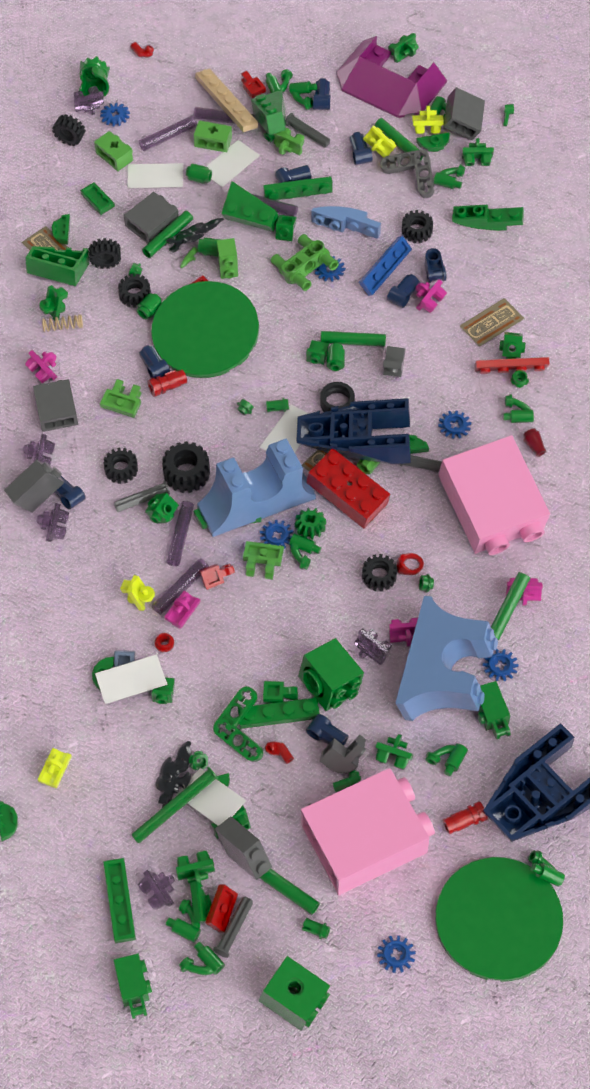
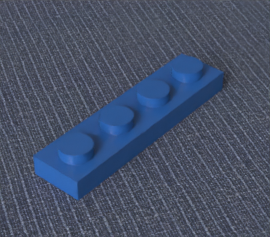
[358,236,412,296]

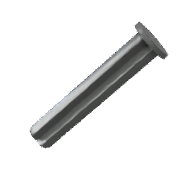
[285,113,330,147]
[400,455,442,472]
[114,480,170,512]
[213,897,253,958]

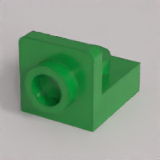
[275,215,297,241]
[306,340,329,365]
[151,677,175,704]

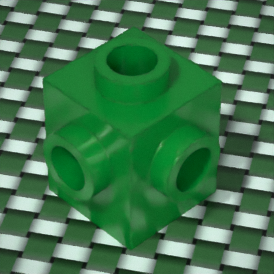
[499,332,526,359]
[145,493,179,524]

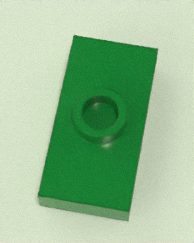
[80,182,115,215]

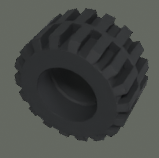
[162,441,210,493]

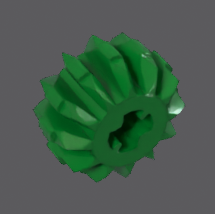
[294,507,326,540]

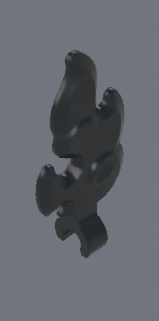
[166,218,224,252]
[156,741,192,808]

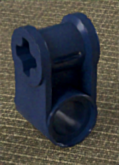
[424,248,447,283]

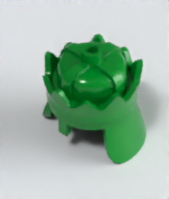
[79,56,110,100]

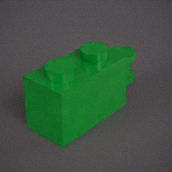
[478,681,511,740]
[114,953,152,1019]

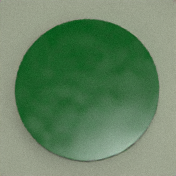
[151,281,259,378]
[436,857,563,982]

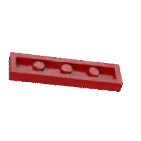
[474,357,550,374]

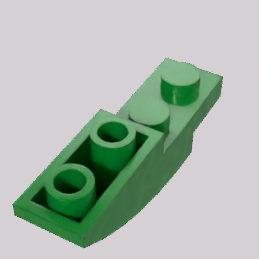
[452,204,524,231]

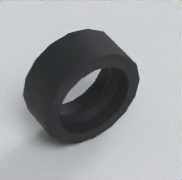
[320,382,355,412]

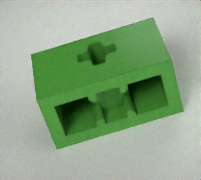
[194,120,232,152]
[94,131,133,171]
[217,238,238,279]

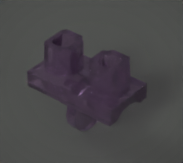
[74,86,104,116]
[23,434,55,465]
[36,503,69,542]
[354,628,392,665]
[138,869,175,910]

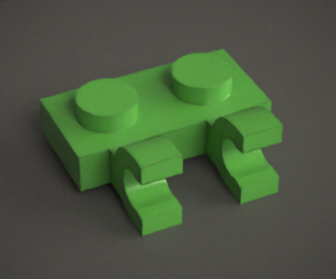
[100,379,142,418]
[243,541,284,580]

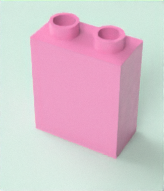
[438,435,550,555]
[301,768,435,896]

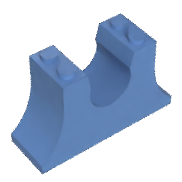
[197,438,316,537]
[396,596,498,721]

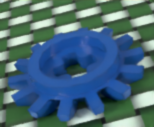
[100,102,130,126]
[315,256,346,282]
[438,410,471,439]
[260,520,294,549]
[483,649,519,681]
[377,935,416,973]

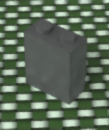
[444,87,485,140]
[124,191,179,244]
[33,379,79,432]
[4,459,65,513]
[215,816,272,880]

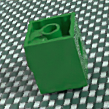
[298,638,364,711]
[259,956,330,1031]

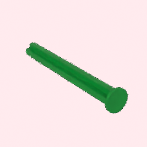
[132,766,219,843]

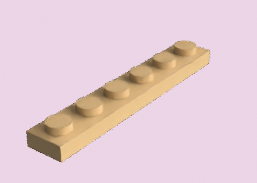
[195,69,258,132]

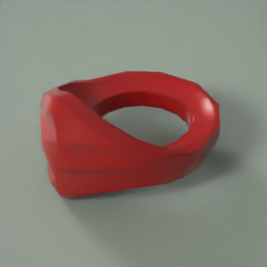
[397,553,424,575]

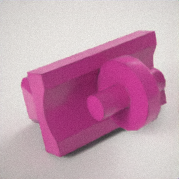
[416,279,447,313]
[25,350,57,383]
[506,578,543,606]
[164,591,201,628]
[389,617,418,647]

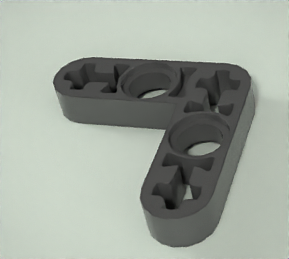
[380,150,434,198]

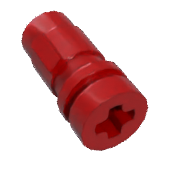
[147,370,187,397]
[443,801,488,834]

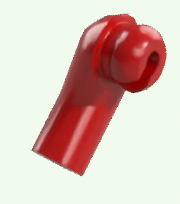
[130,42,154,57]
[265,742,294,764]

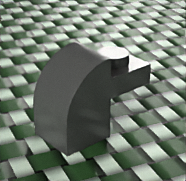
[383,346,406,377]
[320,734,366,773]

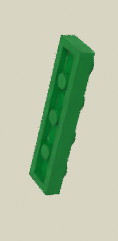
[263,176,333,202]
[238,698,320,729]
[103,858,136,944]

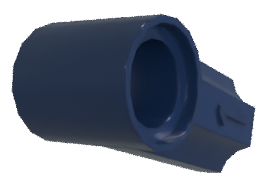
[313,78,331,110]
[349,132,373,165]
[275,165,312,183]
[387,274,420,308]
[139,345,170,379]
[54,476,86,510]
[306,714,349,746]

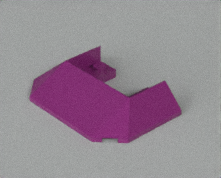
[337,36,447,118]

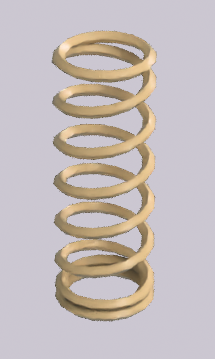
[42,314,83,332]

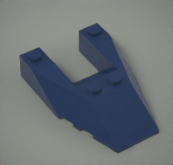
[296,398,411,464]
[483,723,590,842]

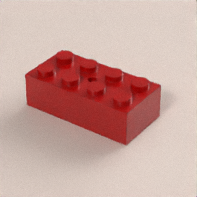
[306,449,391,529]

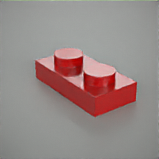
[205,884,238,933]

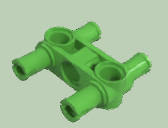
[271,234,339,291]

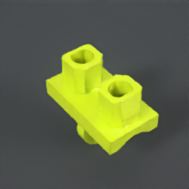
[412,105,444,134]
[363,126,396,158]
[120,575,155,611]
[37,748,72,788]

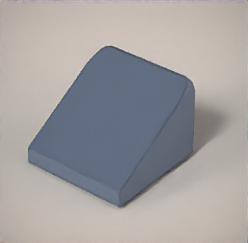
[114,650,135,667]

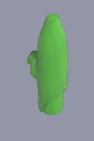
[180,247,198,268]

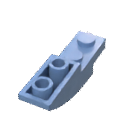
[311,206,381,239]

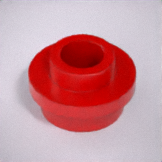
[155,633,174,652]

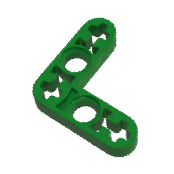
[213,686,264,762]

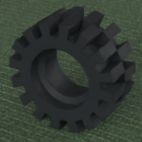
[52,114,86,146]
[402,210,433,243]
[89,238,121,269]
[118,274,151,308]
[103,448,138,484]
[362,554,397,592]

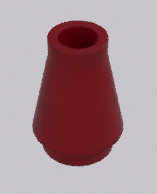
[523,428,547,457]

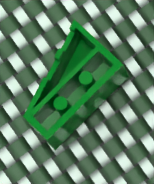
[251,90,286,135]
[221,181,279,232]
[25,246,89,287]

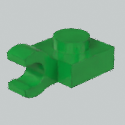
[263,681,298,703]

